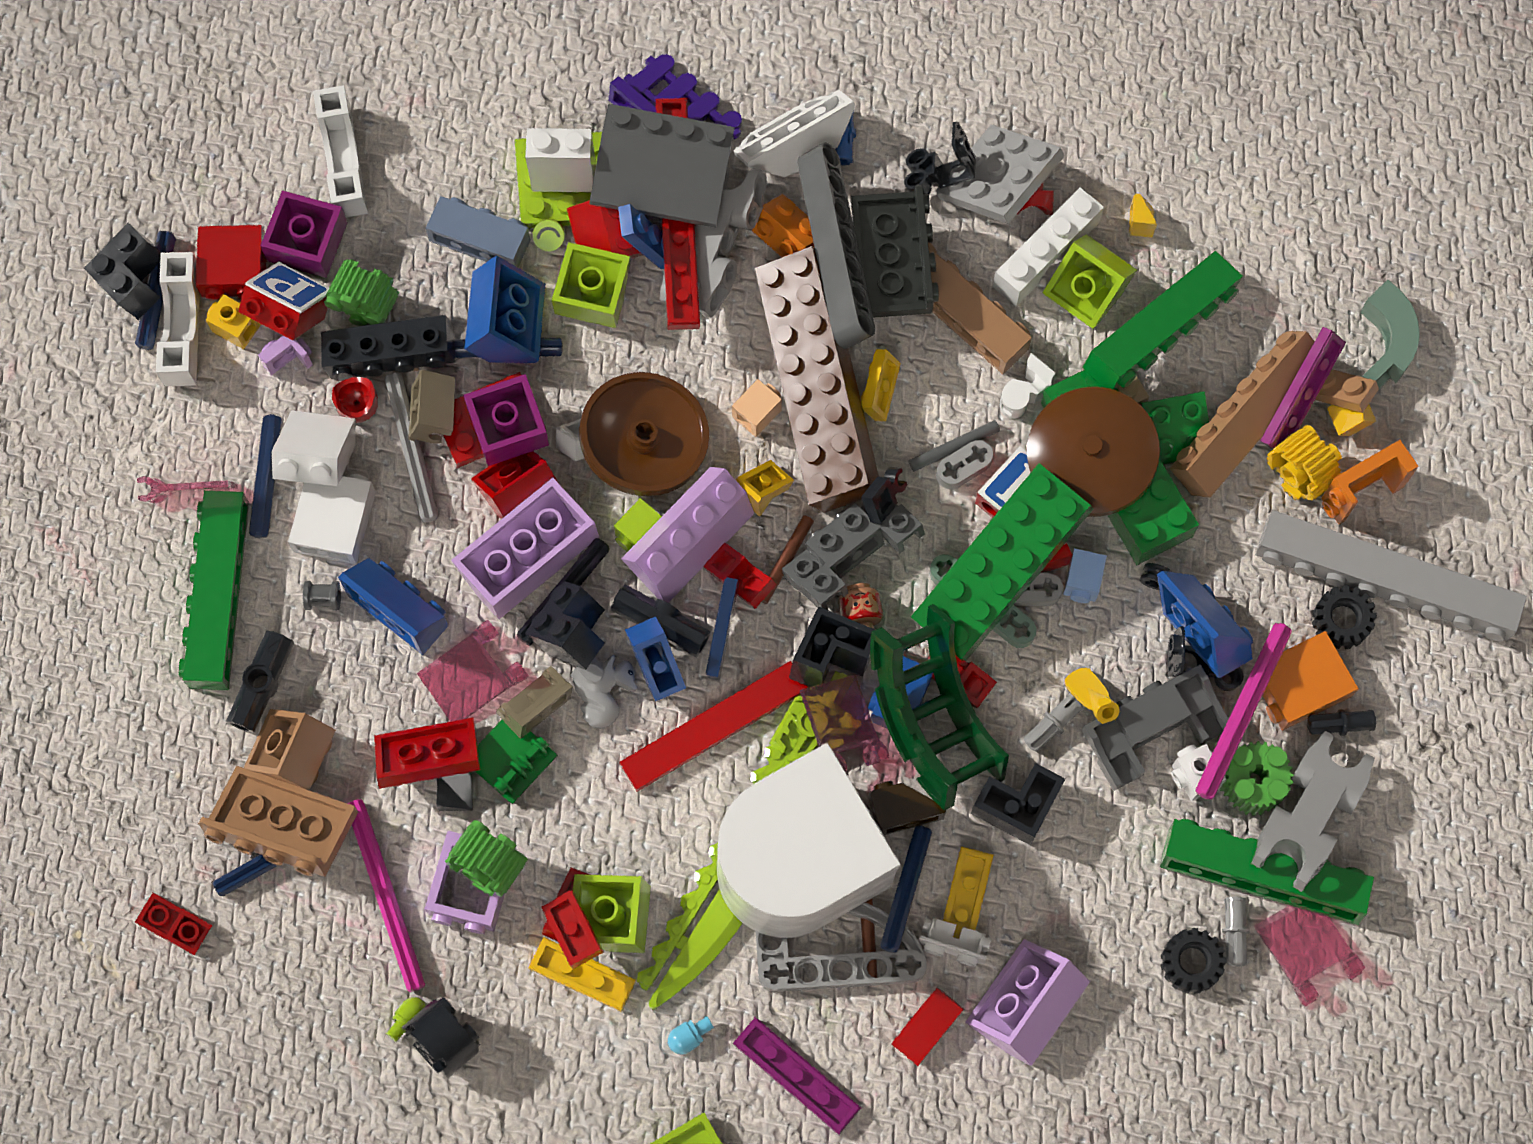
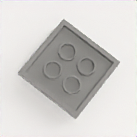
[935,124,1065,224]

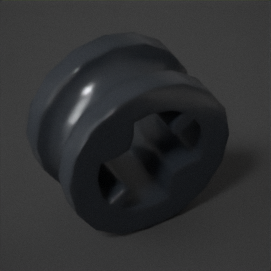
[1140,563,1172,590]

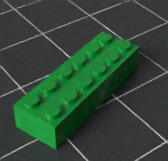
[1041,370,1199,565]
[911,463,1094,661]

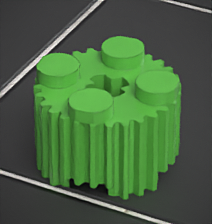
[324,259,400,327]
[1220,741,1294,816]
[445,820,528,897]

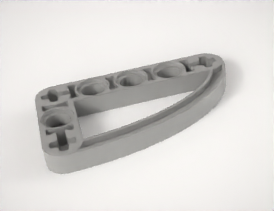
[756,903,927,992]

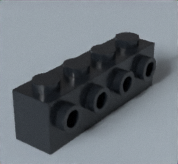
[321,315,456,381]

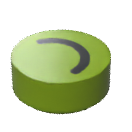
[533,219,565,251]

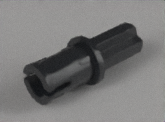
[1307,709,1376,736]

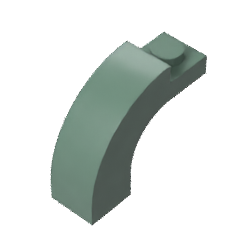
[1360,280,1419,391]

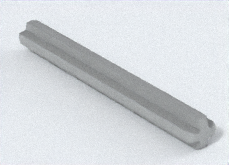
[385,372,438,523]

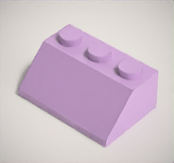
[966,939,1090,1066]

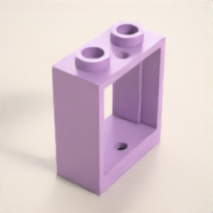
[425,831,505,934]

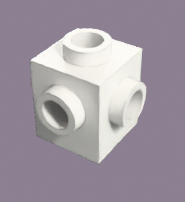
[1171,744,1226,801]

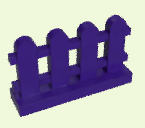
[608,54,742,140]

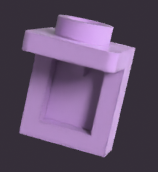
[258,336,313,376]

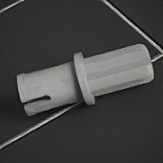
[1024,693,1084,752]
[1222,897,1250,967]

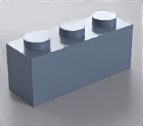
[425,196,531,267]

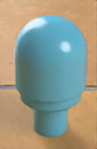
[667,1016,714,1055]

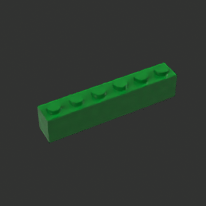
[1082,250,1243,390]
[179,490,249,690]
[1159,819,1374,925]

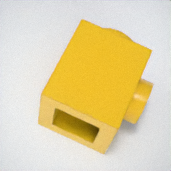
[206,294,261,350]

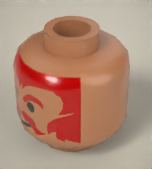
[838,583,884,629]

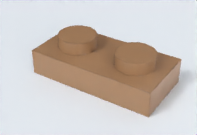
[1315,369,1379,413]

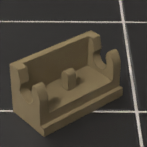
[408,370,455,444]
[496,666,573,739]

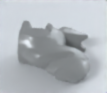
[570,654,637,728]

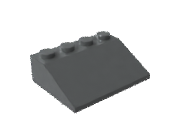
[590,104,734,228]

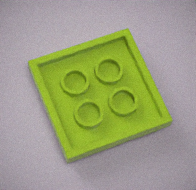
[515,132,602,229]

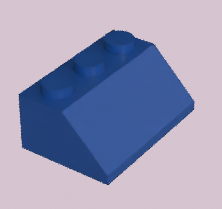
[464,255,546,363]
[338,558,448,655]
[1157,571,1253,678]

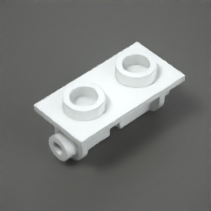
[919,917,992,967]

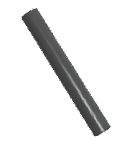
[908,420,1000,472]

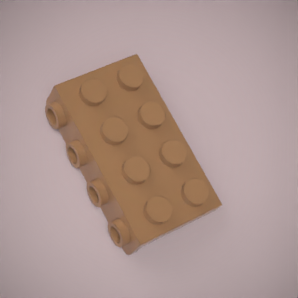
[198,766,358,877]

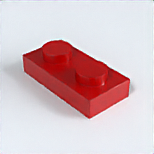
[541,890,604,969]

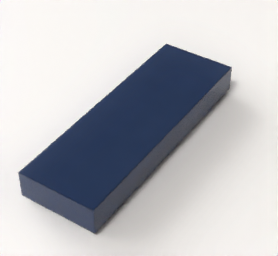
[706,577,739,680]

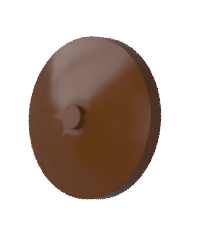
[579,372,709,496]
[1027,387,1160,517]

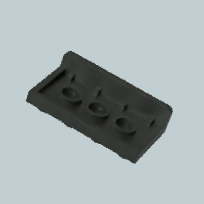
[851,185,939,318]

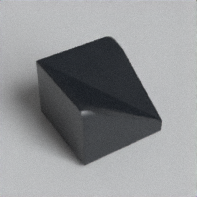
[436,772,473,811]

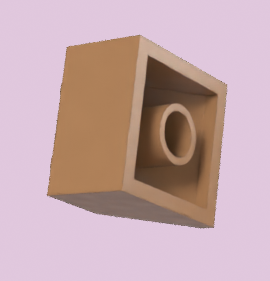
[244,709,336,790]

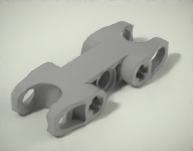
[660,167,767,318]
[1251,731,1375,892]

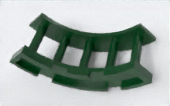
[870,604,1009,811]

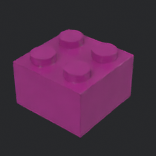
[260,190,348,278]
[464,374,550,466]

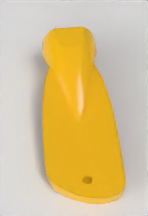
[1065,668,1120,724]

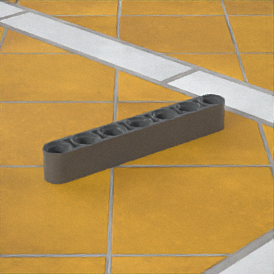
[797,142,875,349]

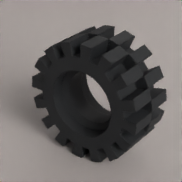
[1312,585,1377,650]
[1160,928,1226,994]

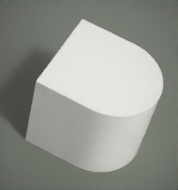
[717,743,900,938]

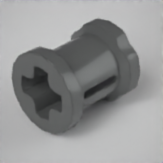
[303,581,341,610]

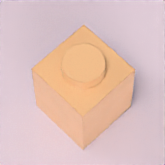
[732,379,782,437]

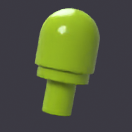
[386,997,426,1042]

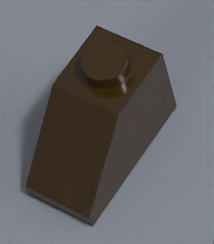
[868,781,946,836]

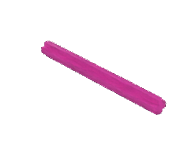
[1195,623,1292,800]
[348,799,425,992]

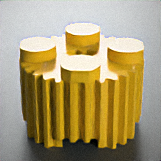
[1267,425,1342,501]

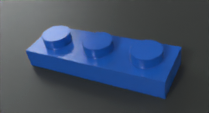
[618,204,664,269]

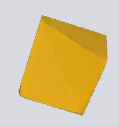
[1129,193,1157,237]
[1327,405,1376,436]

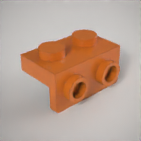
[751,194,815,257]

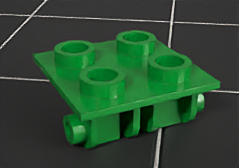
[1141,391,1209,464]
[475,720,558,805]

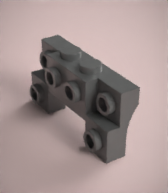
[782,503,925,610]
[1082,665,1229,791]

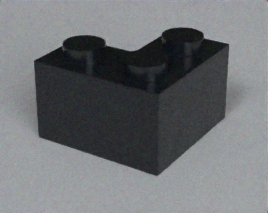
[84,223,161,320]
[525,581,605,670]
[789,606,875,691]
[971,763,1065,846]

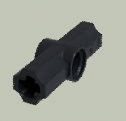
[611,584,711,658]
[226,630,294,733]

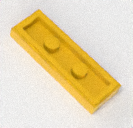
[942,846,994,939]
[528,937,637,1013]

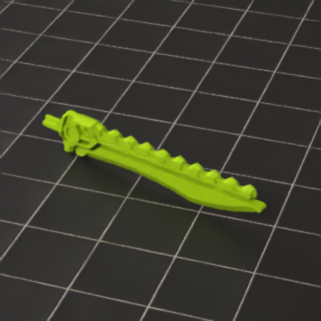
[637,671,860,1010]

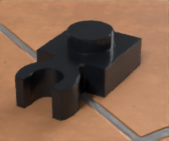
[861,467,908,524]

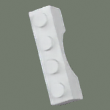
[313,85,368,218]
[993,187,1104,307]
[156,252,200,386]

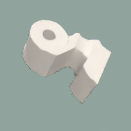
[999,353,1056,419]

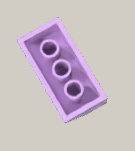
[621,467,754,603]
[451,478,599,620]

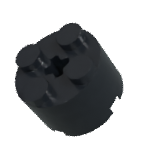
[401,997,480,1080]

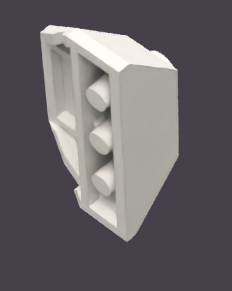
[733,90,855,177]

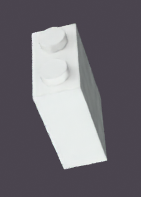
[526,128,596,192]
[272,410,356,487]
[288,474,376,565]

